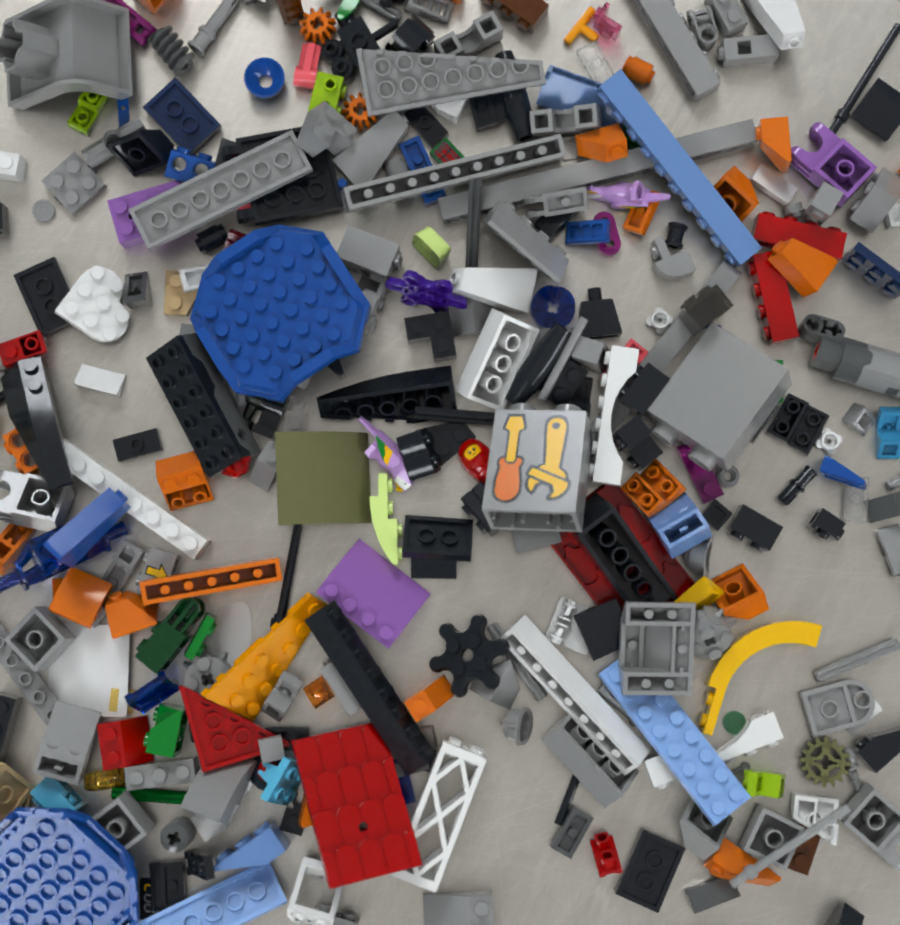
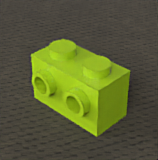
[308,71,348,115]

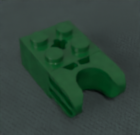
[134,597,206,674]

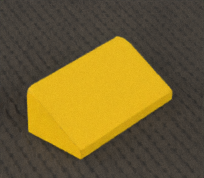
[674,576,725,612]

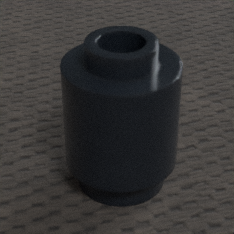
[194,224,228,254]

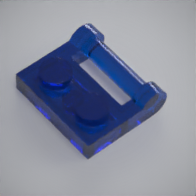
[124,670,180,714]

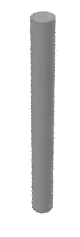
[538,316,589,402]

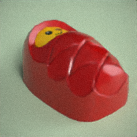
[458,439,490,485]

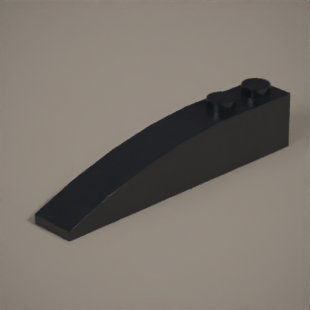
[1,355,73,490]
[317,365,457,423]

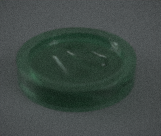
[723,711,746,734]

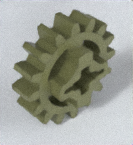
[800,736,851,787]

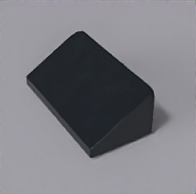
[411,558,457,579]

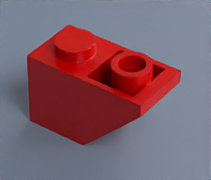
[0,330,48,369]

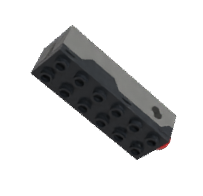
[146,333,261,478]

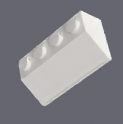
[455,308,540,409]

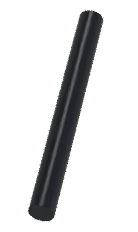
[554,738,593,826]

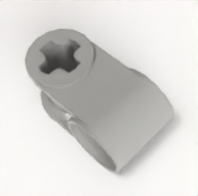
[687,5,718,52]

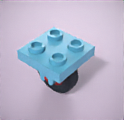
[251,755,301,806]

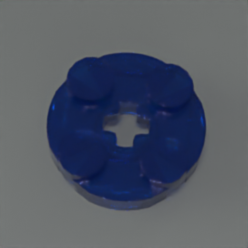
[530,285,575,328]

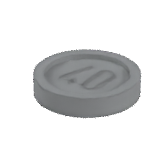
[32,199,55,222]

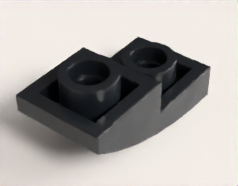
[534,211,580,239]

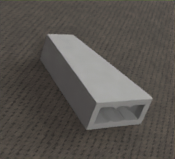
[333,112,409,186]

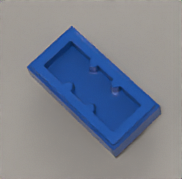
[565,219,611,246]

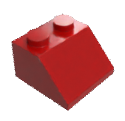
[97,715,155,771]

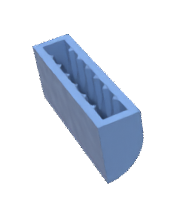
[536,65,623,128]

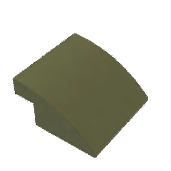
[275,431,371,526]

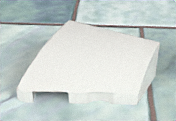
[791,792,839,845]

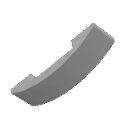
[92,539,144,628]

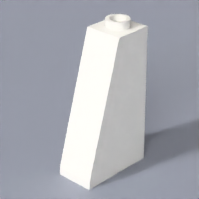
[743,0,806,50]
[449,267,538,314]

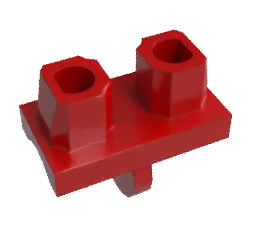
[590,832,623,878]

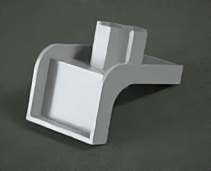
[0,0,133,110]

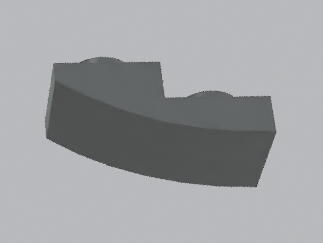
[685,878,741,914]

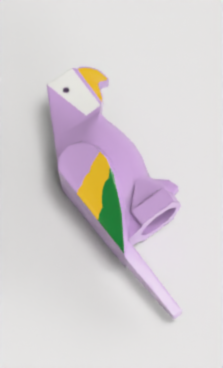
[586,180,671,210]
[358,416,414,492]

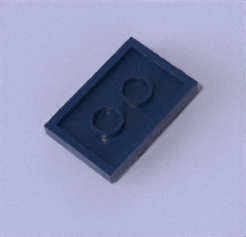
[143,77,222,154]
[842,242,900,299]

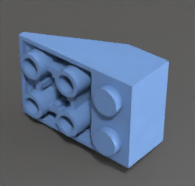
[641,491,712,559]
[214,821,291,872]

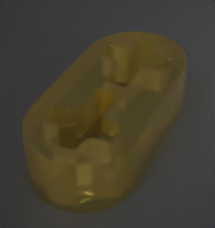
[84,768,126,791]

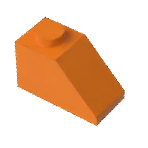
[575,123,628,163]

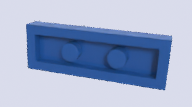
[399,135,446,206]

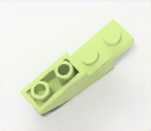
[369,473,403,565]

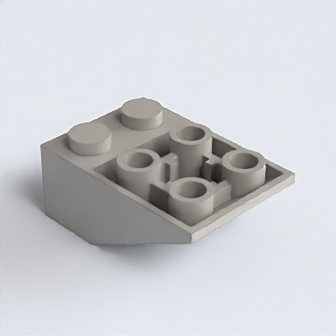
[32,700,102,785]

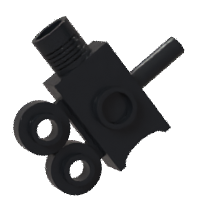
[321,11,399,81]

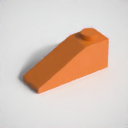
[0,524,37,576]
[703,837,782,886]

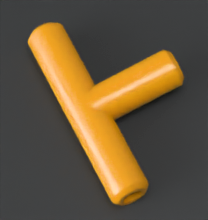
[563,7,599,45]

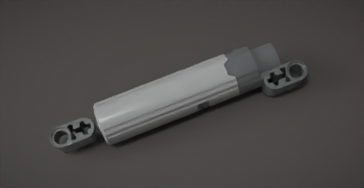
[798,314,900,399]

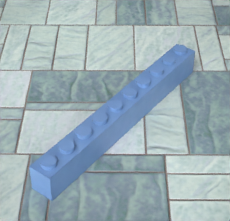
[597,69,762,267]

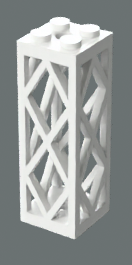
[392,736,487,893]

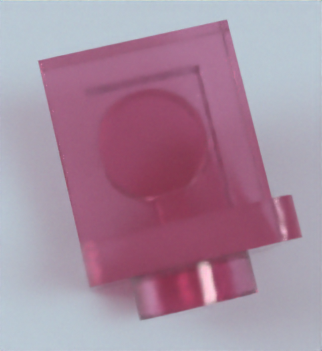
[592,2,622,41]

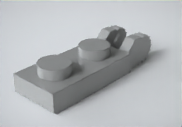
[524,186,589,218]

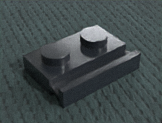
[149,860,186,911]

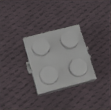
[42,151,106,215]

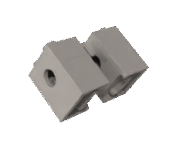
[337,225,403,336]

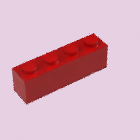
[751,211,847,262]
[747,251,799,346]

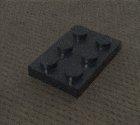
[13,257,70,337]
[402,515,473,562]
[615,828,686,913]

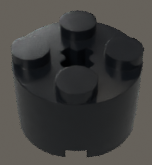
[385,14,435,53]

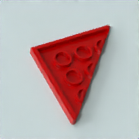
[179,685,290,773]

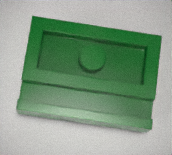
[184,612,217,661]

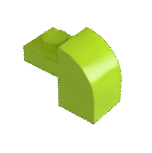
[743,769,786,799]

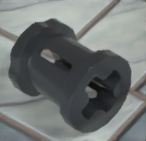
[665,222,688,250]

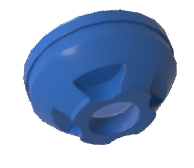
[244,57,285,99]

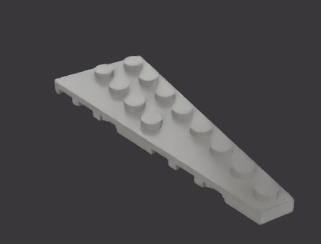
[356,48,546,117]

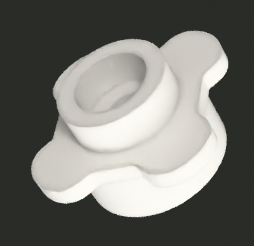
[646,307,673,334]
[815,428,842,455]

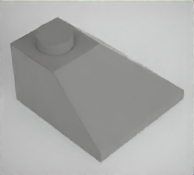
[680,798,733,861]

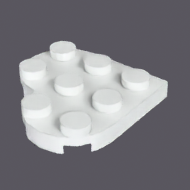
[54,265,129,343]

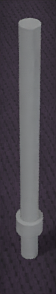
[729,803,851,889]

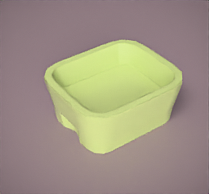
[412,226,451,269]

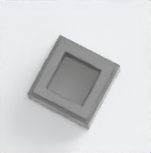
[258,734,285,764]

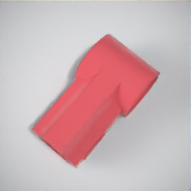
[293,42,321,89]

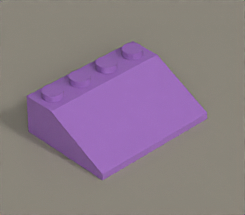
[316,539,431,649]

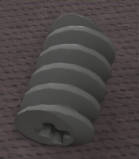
[147,26,195,77]
[160,816,196,853]

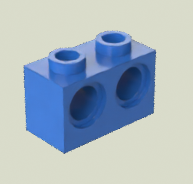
[164,146,216,182]

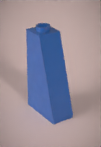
[43,488,131,568]

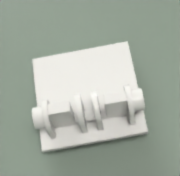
[545,596,589,655]

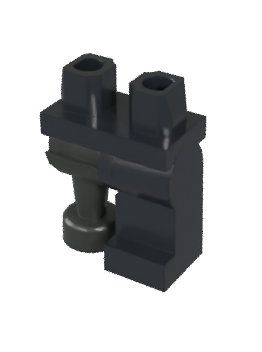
[243,396,291,440]

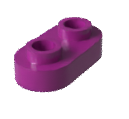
[593,211,621,257]

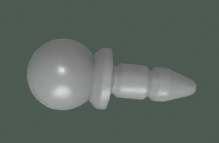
[838,748,860,791]

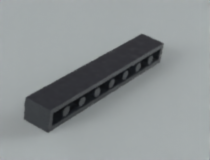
[304,600,437,776]

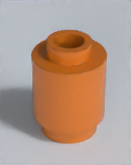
[622,56,656,86]

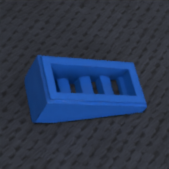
[820,455,867,490]

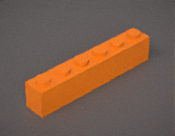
[139,556,283,606]

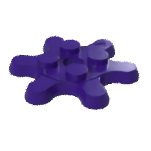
[384,270,467,313]

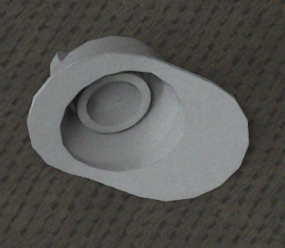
[684,534,714,578]
[500,708,533,746]

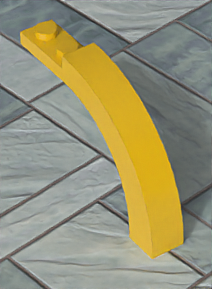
[698,621,823,736]

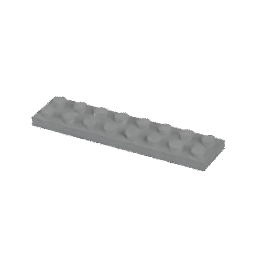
[128,130,313,251]

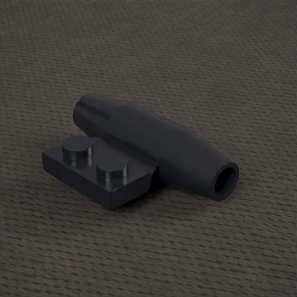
[469,50,534,142]
[505,323,588,405]

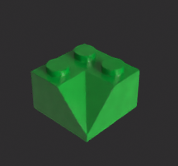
[143,703,188,758]

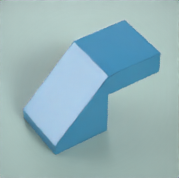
[875,407,900,459]

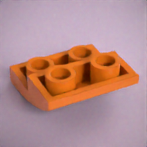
[621,459,687,517]
[48,567,113,629]

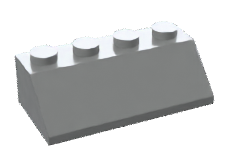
[542,713,639,808]

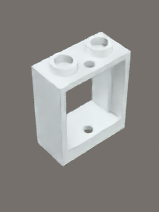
[286,856,344,925]

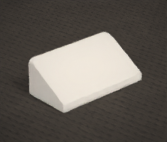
[750,164,798,207]
[74,364,126,397]

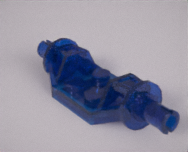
[0,521,128,593]

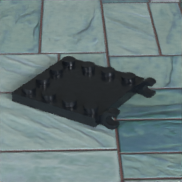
[221,127,344,226]

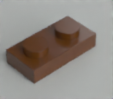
[787,823,821,876]

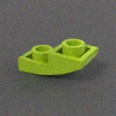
[67,92,108,136]

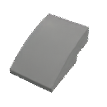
[180,759,257,825]

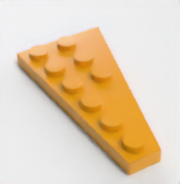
[200,592,328,721]

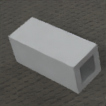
[717,34,779,68]
[320,658,362,716]

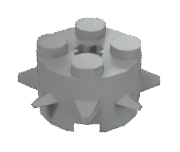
[694,606,737,660]
[179,648,232,694]

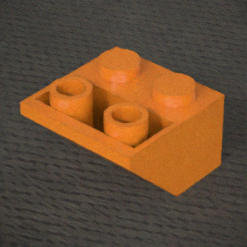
[155,451,214,511]

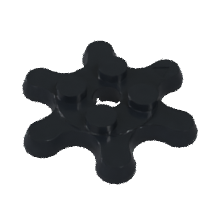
[429,614,510,698]

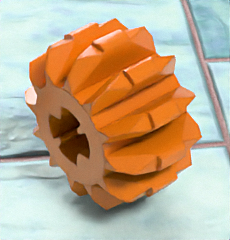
[299,7,337,45]
[341,92,378,132]

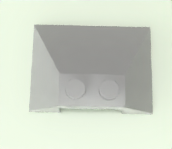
[618,602,696,696]

